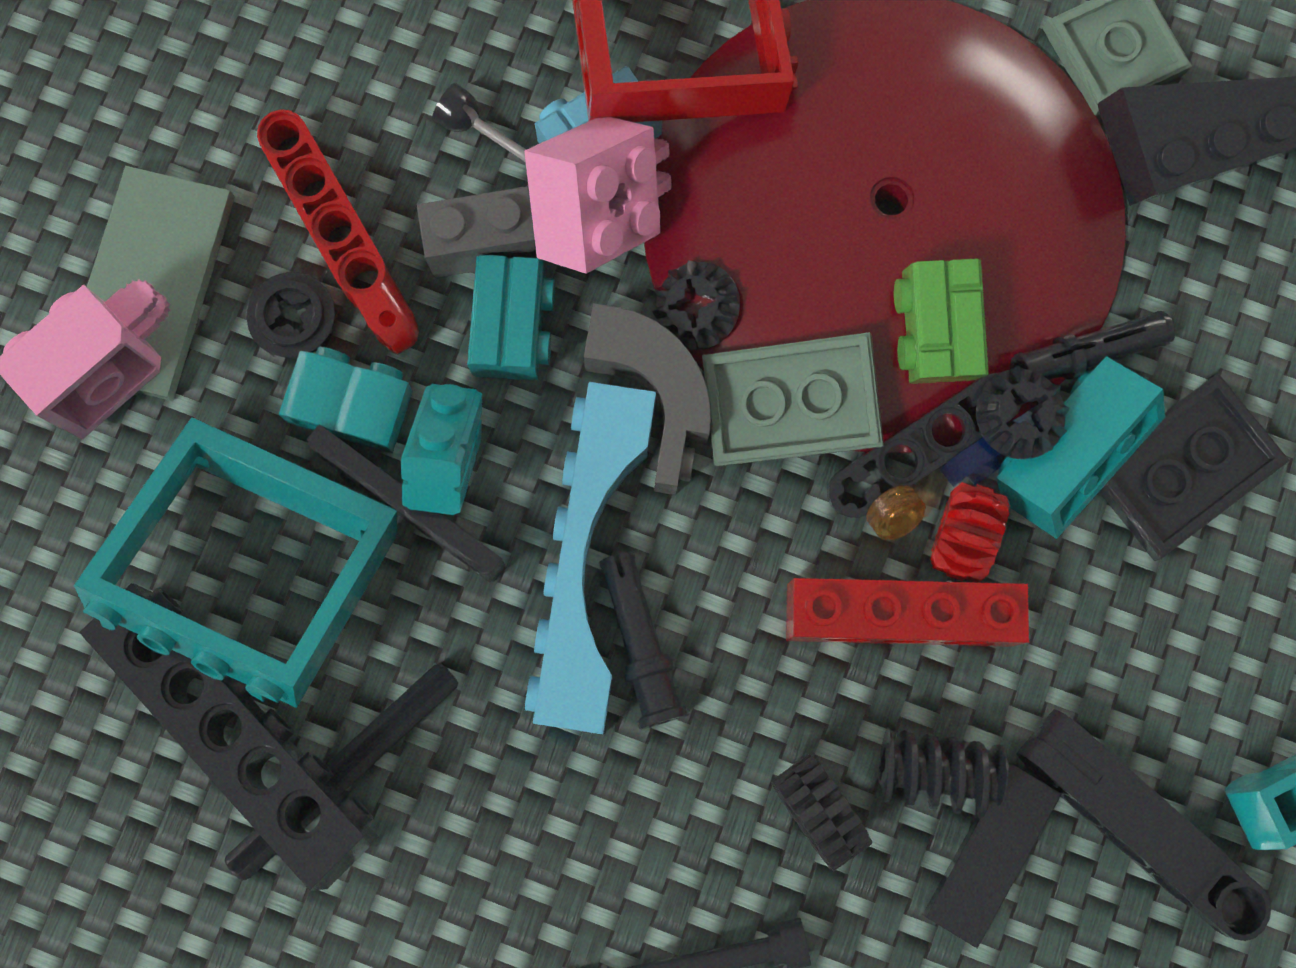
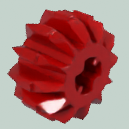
[930,482,1010,582]

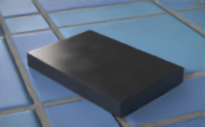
[1099,373,1290,561]

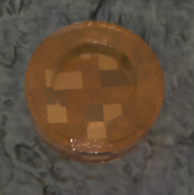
[866,485,926,540]

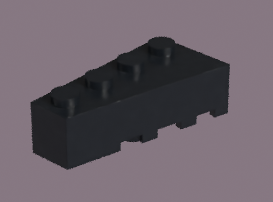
[1097,76,1296,206]

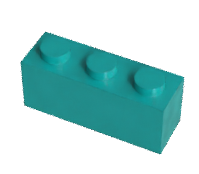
[996,356,1165,539]

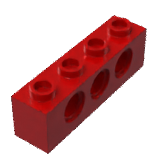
[786,578,1029,647]

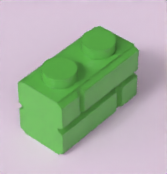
[894,259,989,384]

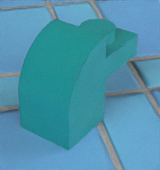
[1224,754,1296,850]

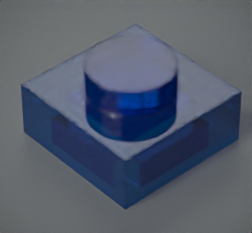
[940,438,1002,487]

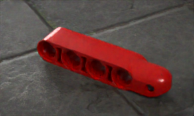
[257,110,419,355]

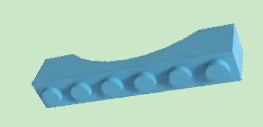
[525,382,656,734]

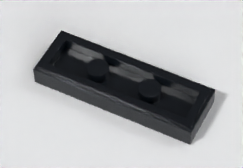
[922,763,1062,949]

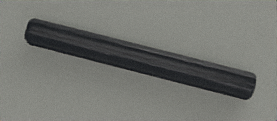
[224,663,458,881]

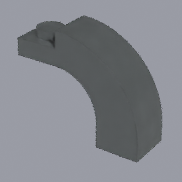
[584,303,711,495]

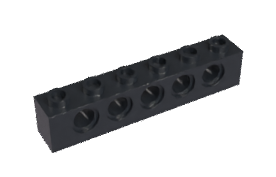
[79,583,379,891]

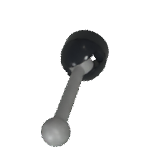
[432,83,526,162]

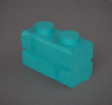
[467,255,555,381]
[401,384,482,515]

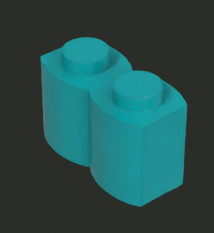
[279,347,413,453]

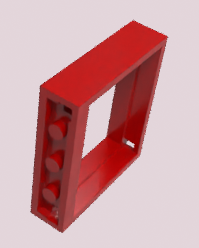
[572,0,799,122]

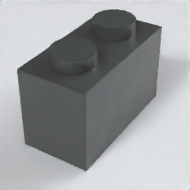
[417,186,541,278]

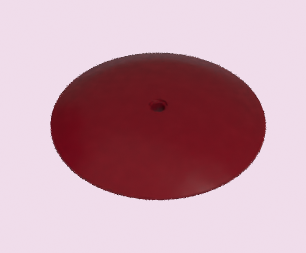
[644,0,1126,454]

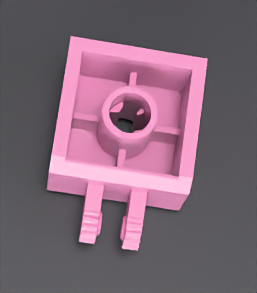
[524,117,671,274]
[0,279,171,440]

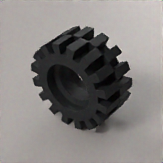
[771,754,873,872]

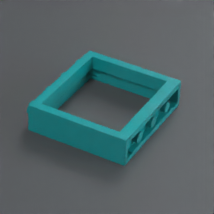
[74,417,397,708]

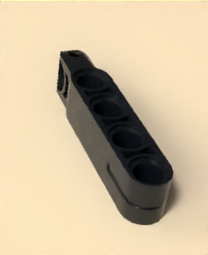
[1016,709,1271,941]

